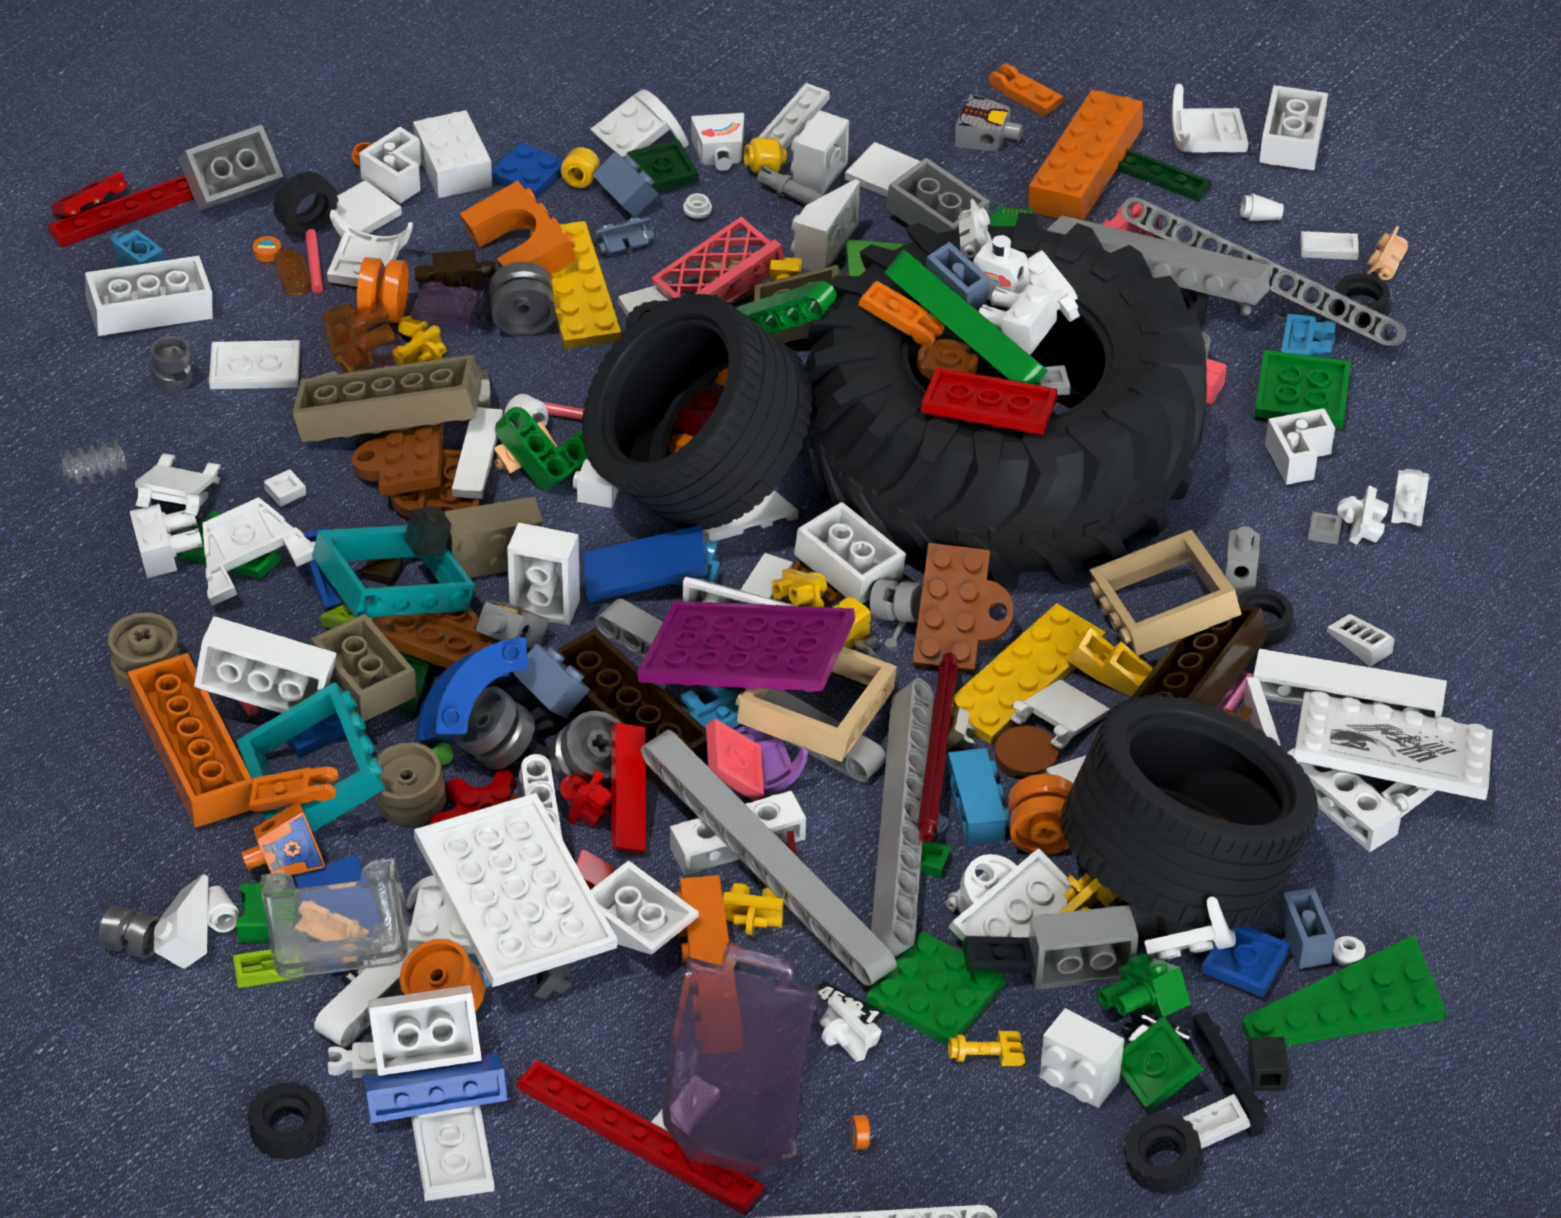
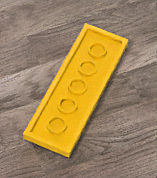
[530,221,621,349]
[952,603,1106,745]

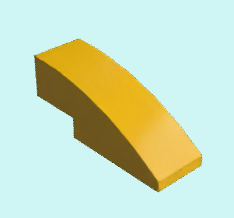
[1065,627,1153,697]

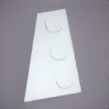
[704,490,798,542]

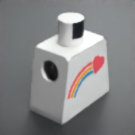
[691,113,744,171]
[973,235,1030,300]

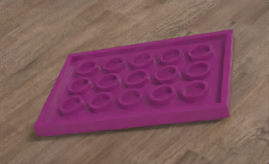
[637,601,856,692]

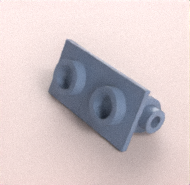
[593,217,654,256]

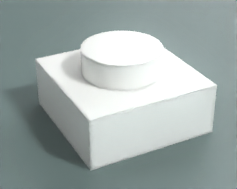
[264,469,306,507]

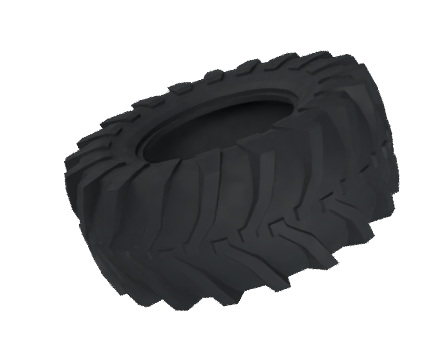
[804,212,1207,589]

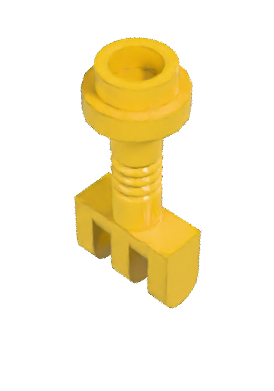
[948,1031,1025,1066]

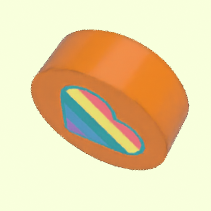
[253,236,282,262]
[850,1115,870,1150]

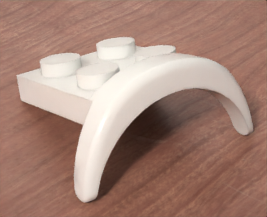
[1172,84,1249,153]
[590,90,689,158]
[327,210,413,286]
[406,875,474,954]
[1144,897,1236,960]

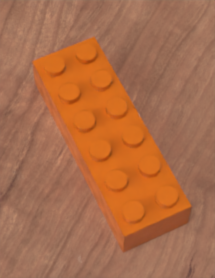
[1029,90,1143,220]
[127,653,253,828]

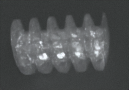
[61,439,128,488]

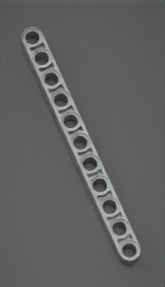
[1121,197,1406,347]
[595,599,886,782]
[871,678,934,958]
[640,730,897,986]

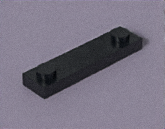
[1191,1011,1268,1138]

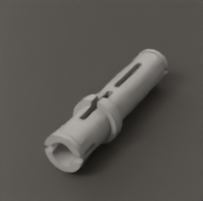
[757,166,824,205]

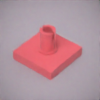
[706,719,764,801]

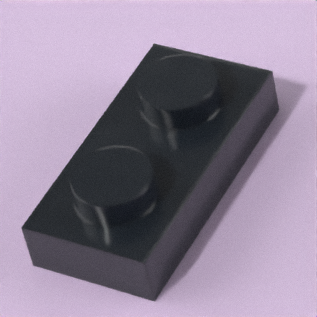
[962,936,1034,973]

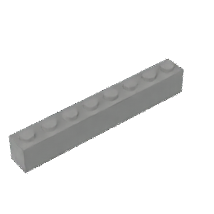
[1047,215,1270,305]

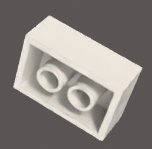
[1259,85,1328,170]
[413,111,492,198]
[794,502,906,604]
[507,522,580,626]
[368,985,482,1076]

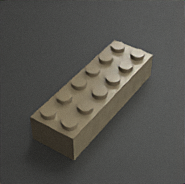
[292,355,482,442]

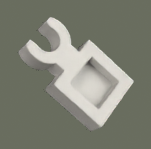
[328,1042,378,1078]

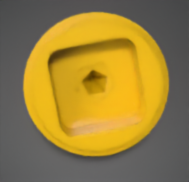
[398,316,428,338]

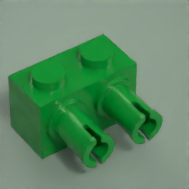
[1097,954,1191,1017]

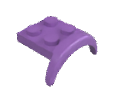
[726,726,808,799]

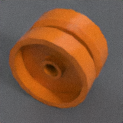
[357,257,409,324]
[1007,774,1073,855]
[399,939,486,1012]

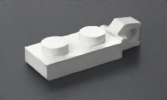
[1027,250,1080,322]

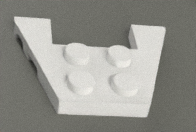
[203,497,315,606]

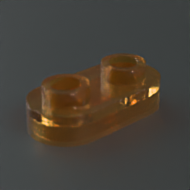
[274,249,311,295]

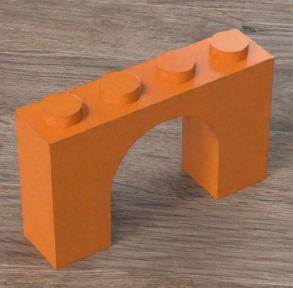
[459,180,576,275]

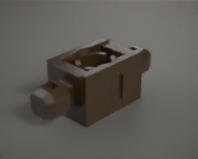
[414,250,496,293]

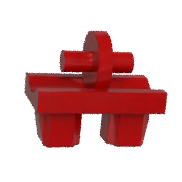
[560,770,613,828]

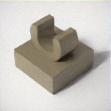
[947,706,977,751]

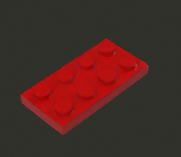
[921,367,1058,435]

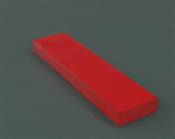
[611,723,646,854]

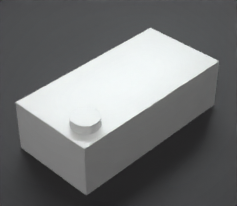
[85,256,213,336]
[194,616,337,713]

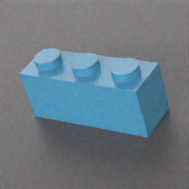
[947,748,1010,846]

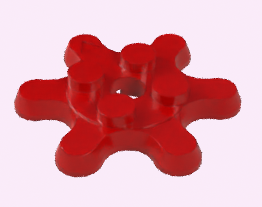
[429,770,521,825]

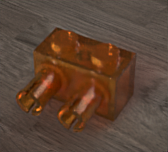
[322,301,395,373]

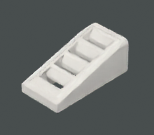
[1327,614,1395,667]

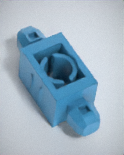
[110,229,165,267]

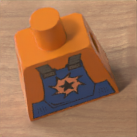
[241,802,326,879]

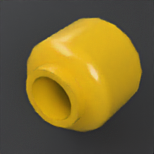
[744,137,787,174]
[560,147,600,188]

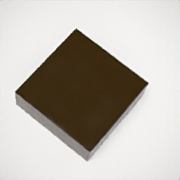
[362,557,403,585]

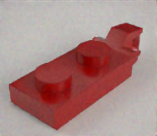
[50,171,128,218]

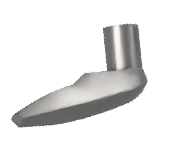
[854,635,881,660]

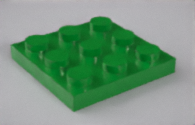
[1254,350,1351,429]
[866,931,1006,1047]

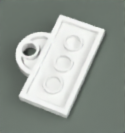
[949,848,1072,941]

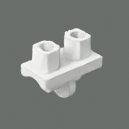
[1391,469,1429,526]
[1337,486,1388,545]
[819,996,881,1062]

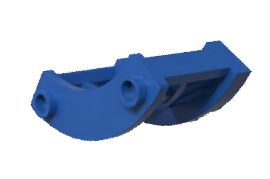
[416,637,528,741]

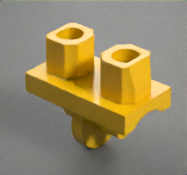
[392,325,447,365]
[772,568,827,607]
[1060,873,1122,913]
[723,883,784,936]

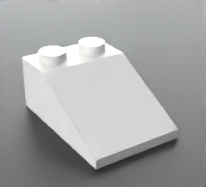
[791,180,860,271]
[591,861,699,954]

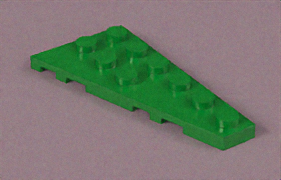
[1241,935,1446,1046]

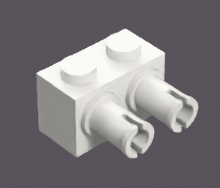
[979,284,1057,355]
[129,504,203,578]

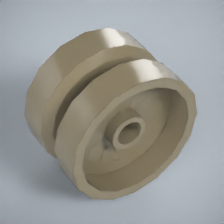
[108,612,180,690]
[374,742,447,826]

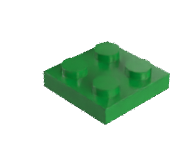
[1120,1016,1204,1112]

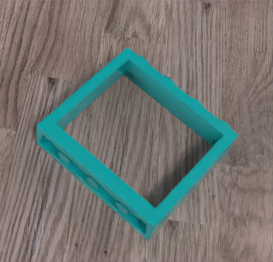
[312,525,475,618]
[237,682,386,832]

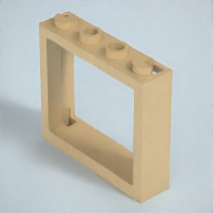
[1089,529,1241,656]
[735,646,897,762]

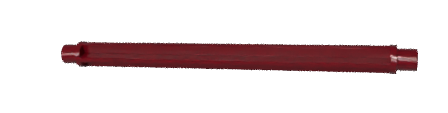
[917,652,958,842]

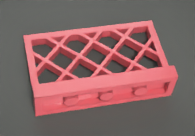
[651,216,785,303]

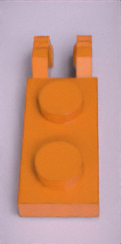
[988,63,1063,117]
[858,281,945,346]
[249,766,338,813]

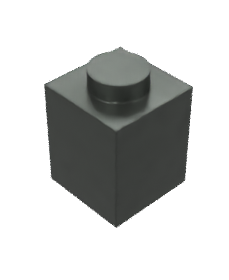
[404,506,452,556]
[1247,1036,1289,1091]

